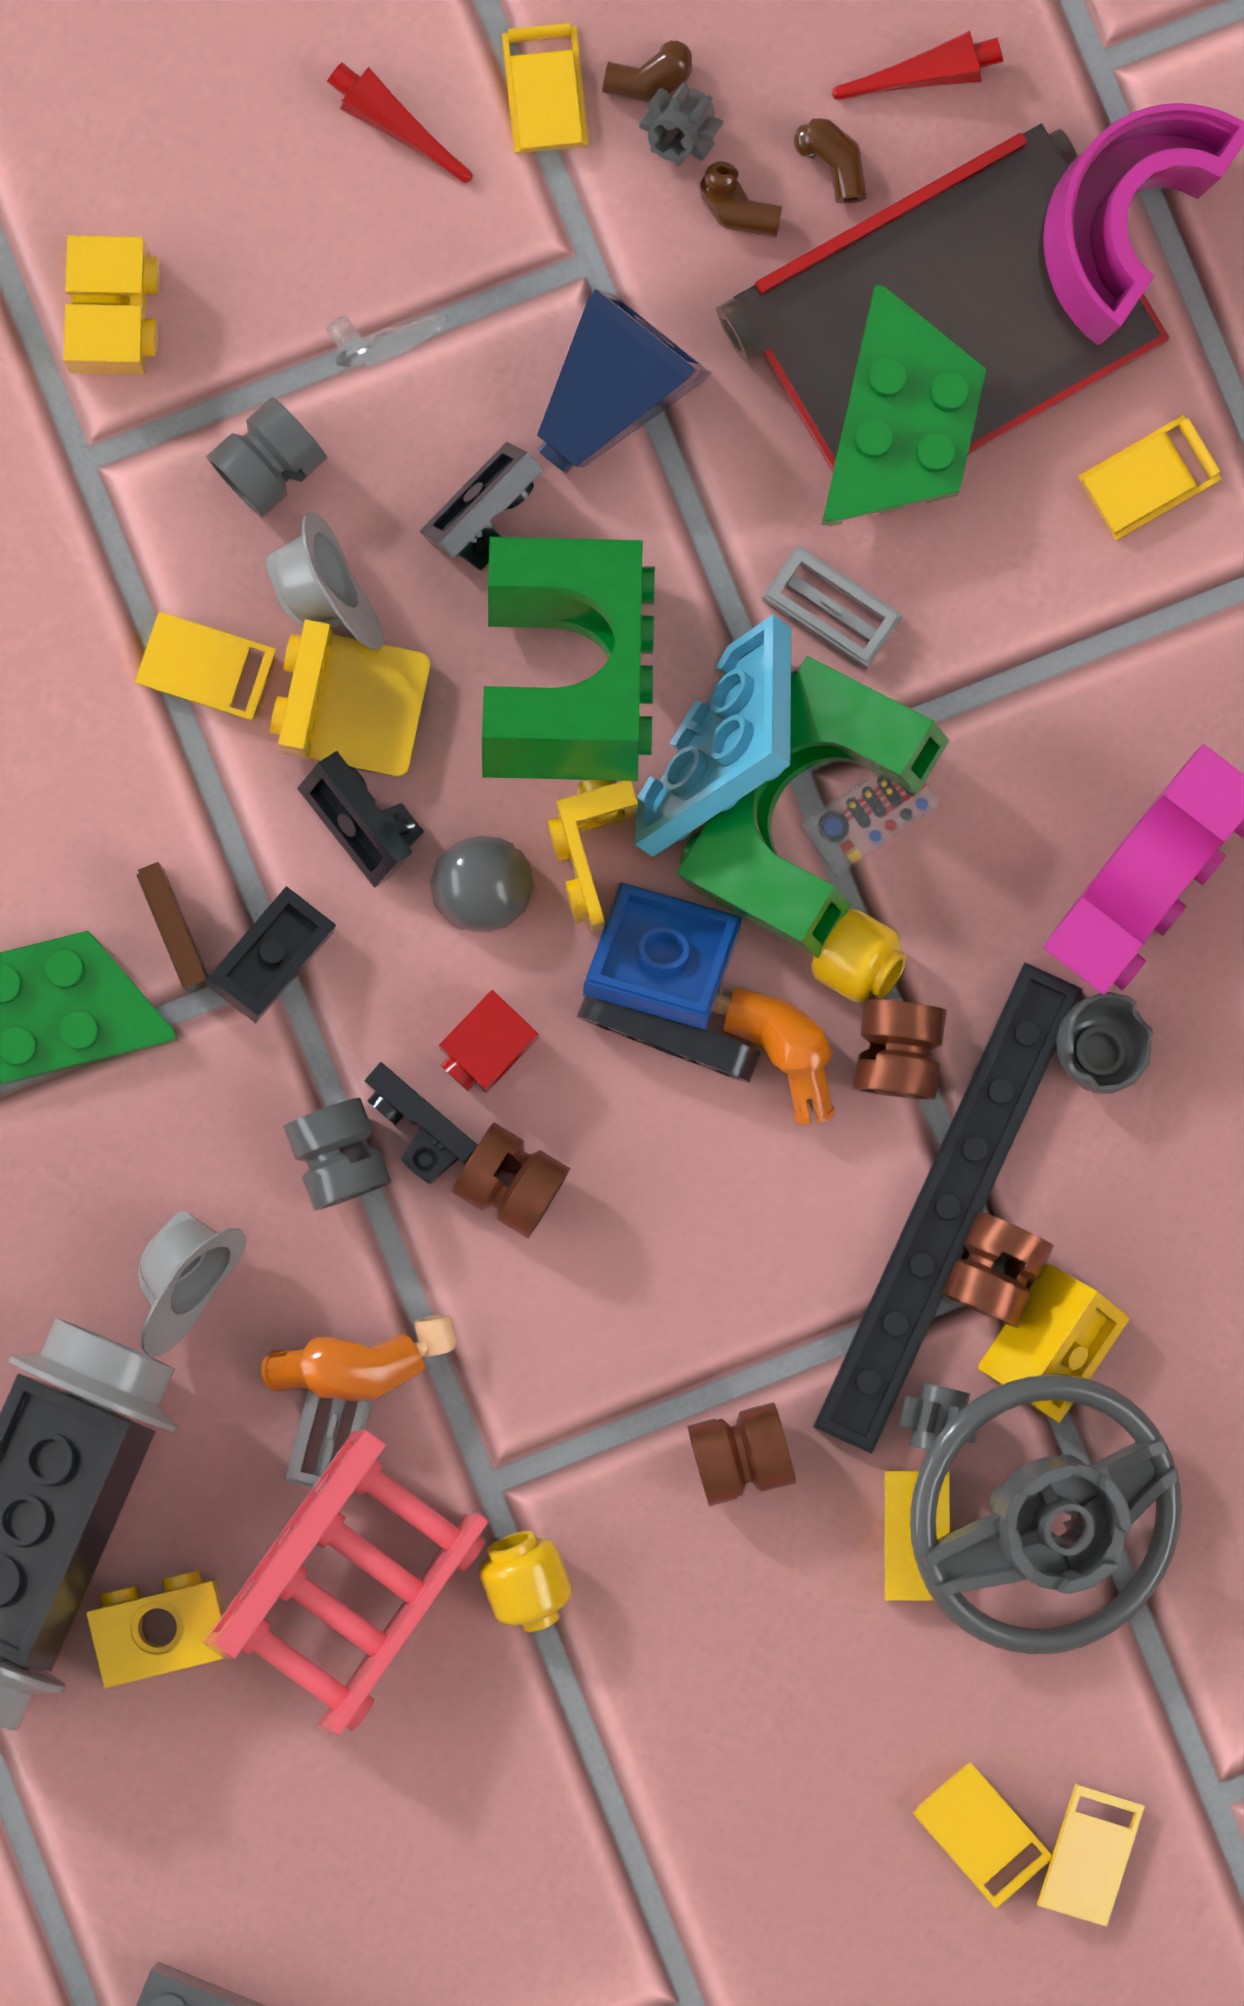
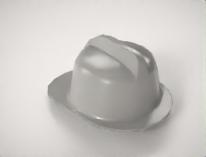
[266,512,384,651]
[138,1211,247,1357]

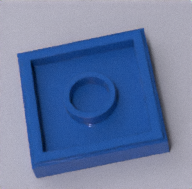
[583,882,743,1030]

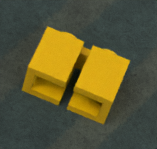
[63,235,160,375]

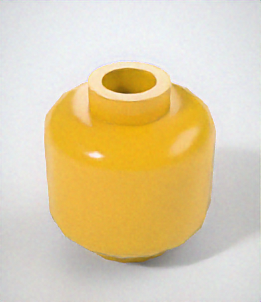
[811,909,907,1003]
[479,1531,573,1632]

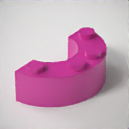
[1044,103,1244,346]
[1043,743,1244,995]

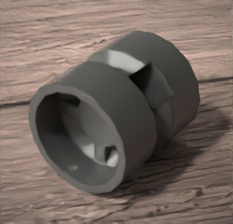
[206,397,327,518]
[283,1097,392,1211]

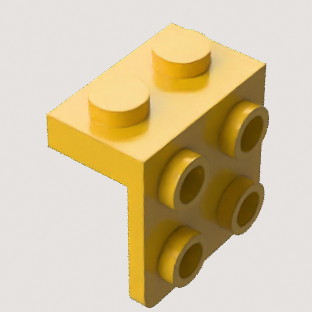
[270,619,431,777]
[547,780,638,934]

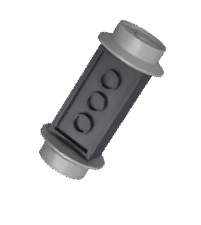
[0,1317,178,1731]

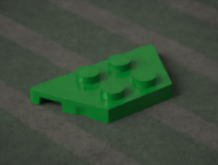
[821,285,986,526]
[0,931,178,1086]

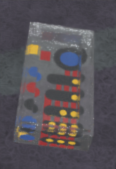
[799,772,941,877]

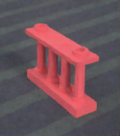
[203,1430,489,1735]

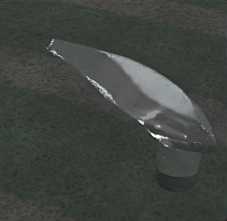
[327,314,449,368]

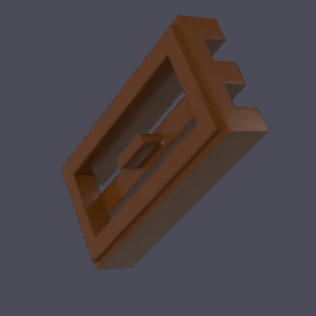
[136,862,208,993]

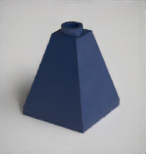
[537,289,711,473]

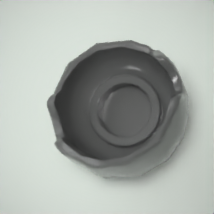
[430,836,534,932]
[1056,992,1153,1094]

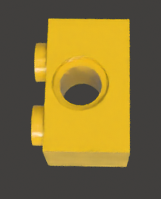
[86,1570,225,1688]

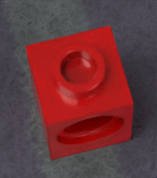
[439,990,539,1093]

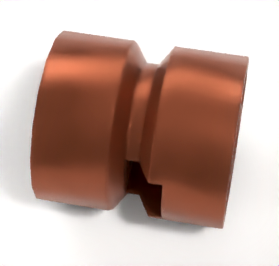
[854,999,947,1100]
[451,1122,571,1239]
[941,1211,1054,1328]
[687,1402,796,1507]

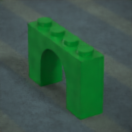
[482,537,655,781]
[676,656,950,958]

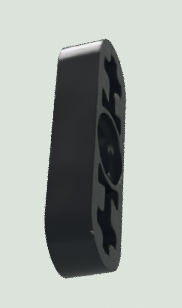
[577,996,761,1083]

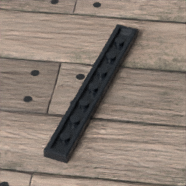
[813,962,1082,1454]

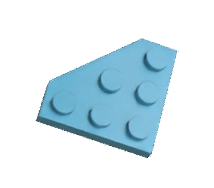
[635,614,791,857]

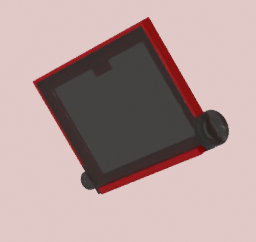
[716,123,1170,472]

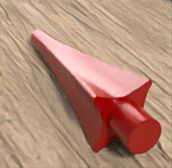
[832,30,1004,100]
[327,62,473,184]

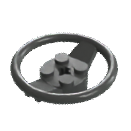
[910,1375,1182,1654]

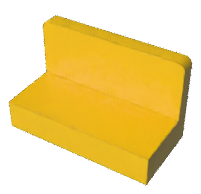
[978,1264,1130,1424]

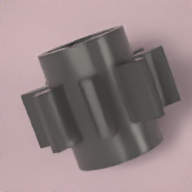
[639,82,723,166]
[899,1383,977,1456]

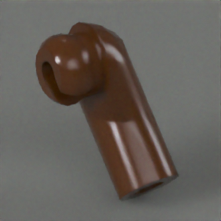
[602,41,693,102]
[794,118,866,204]
[700,161,782,237]

